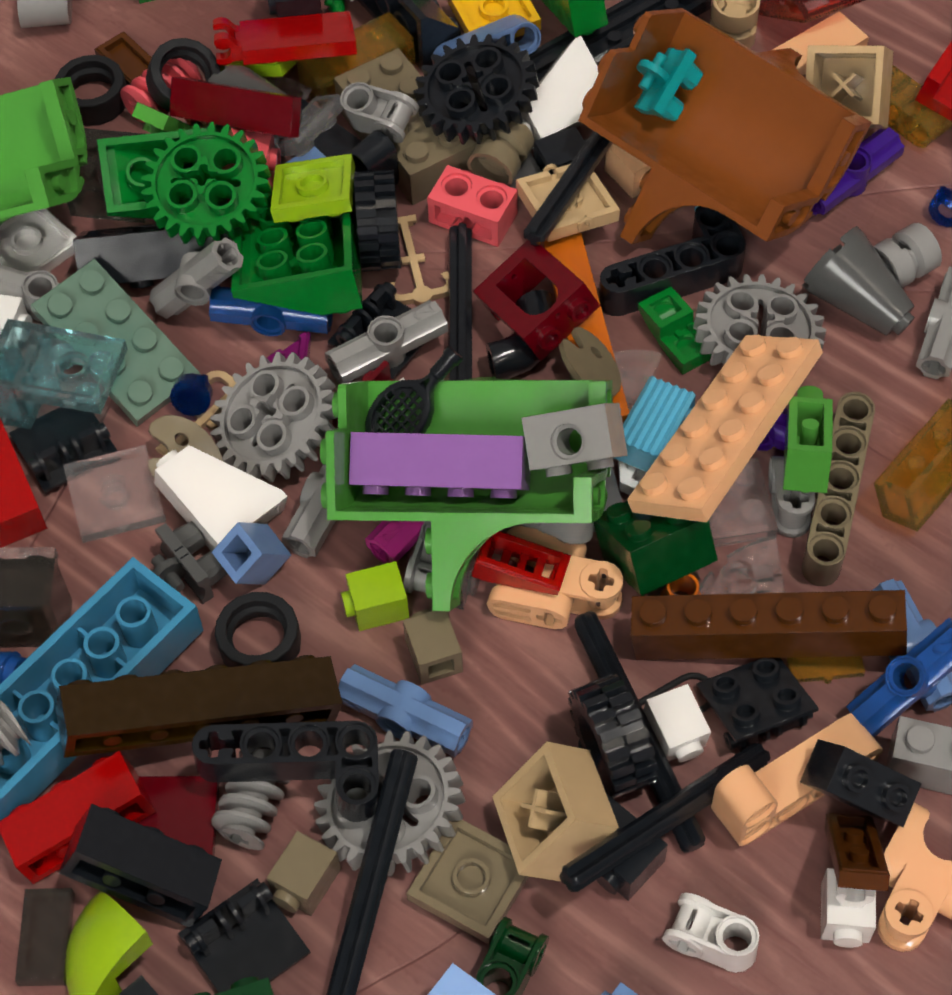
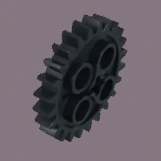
[414,34,539,145]

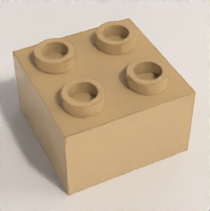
[806,45,894,129]
[492,741,619,881]

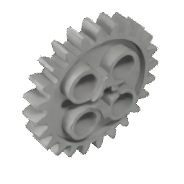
[693,274,826,366]
[210,352,336,482]
[314,731,465,877]

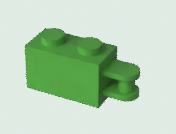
[783,386,833,493]

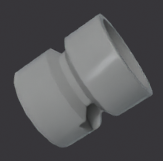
[873,223,942,288]

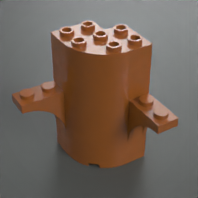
[578,8,872,244]

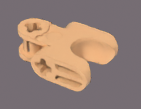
[486,526,623,629]
[877,802,952,952]

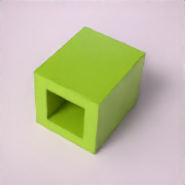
[340,561,409,631]

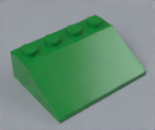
[231,192,363,315]

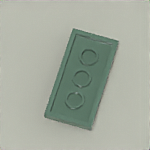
[31,259,200,427]

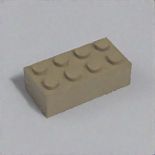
[334,48,476,206]

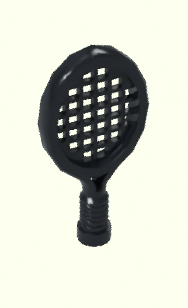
[365,346,463,434]

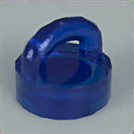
[928,185,952,228]
[170,373,213,416]

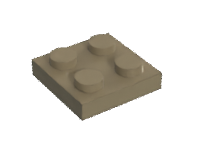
[406,820,529,945]

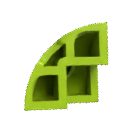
[65,891,153,995]

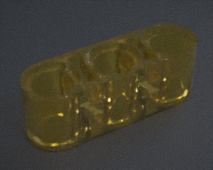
[888,65,952,148]

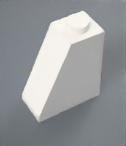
[521,36,599,149]
[154,445,287,551]

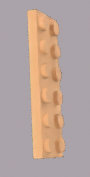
[627,335,823,523]

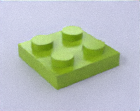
[270,153,355,223]

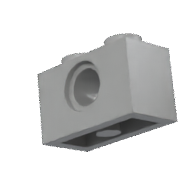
[521,403,628,477]

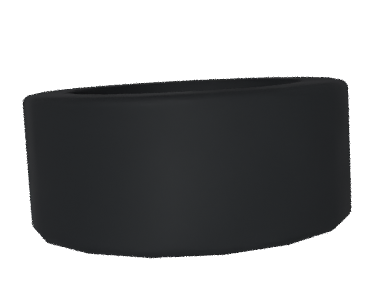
[146,38,221,112]
[55,55,126,126]
[215,592,301,667]

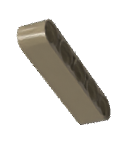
[802,392,875,586]

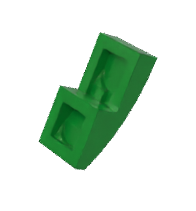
[638,286,712,375]

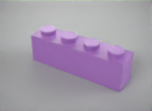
[349,432,530,499]

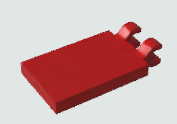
[213,11,357,65]

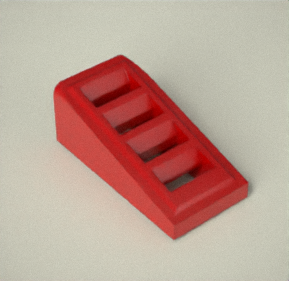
[471,531,571,596]

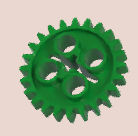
[141,122,272,247]

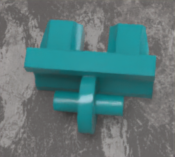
[634,48,703,121]

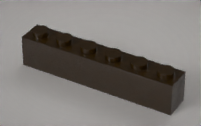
[55,655,342,758]

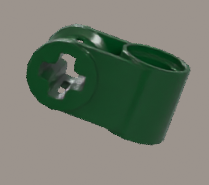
[476,916,549,995]

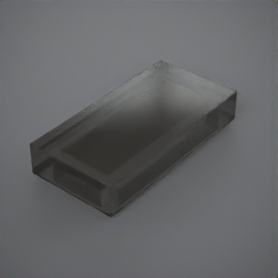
[15,888,75,987]

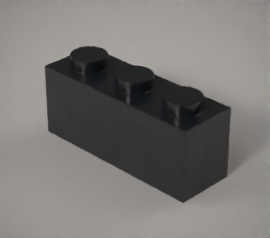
[59,804,222,927]

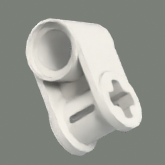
[662,893,760,973]

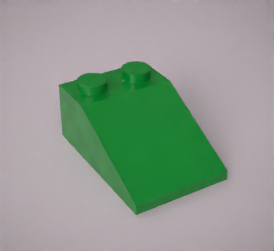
[97,128,226,219]

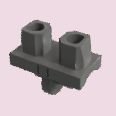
[151,521,228,604]

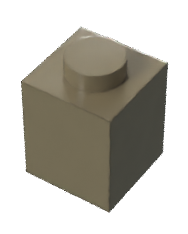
[403,609,463,685]
[267,831,341,916]

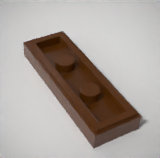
[824,813,890,891]

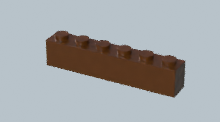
[631,590,907,660]

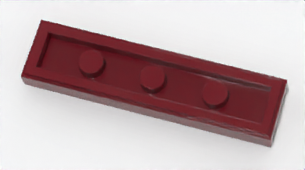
[170,77,302,138]

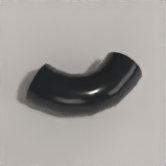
[486,290,555,379]

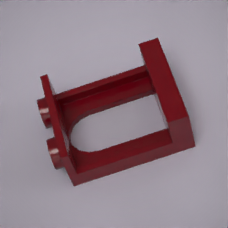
[473,240,601,361]

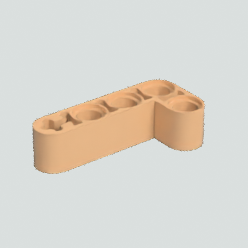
[711,713,883,846]

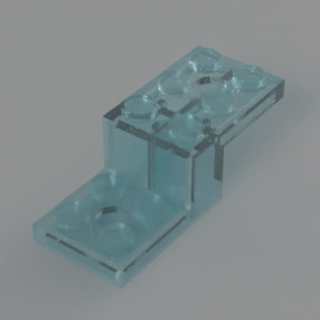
[0,319,128,430]

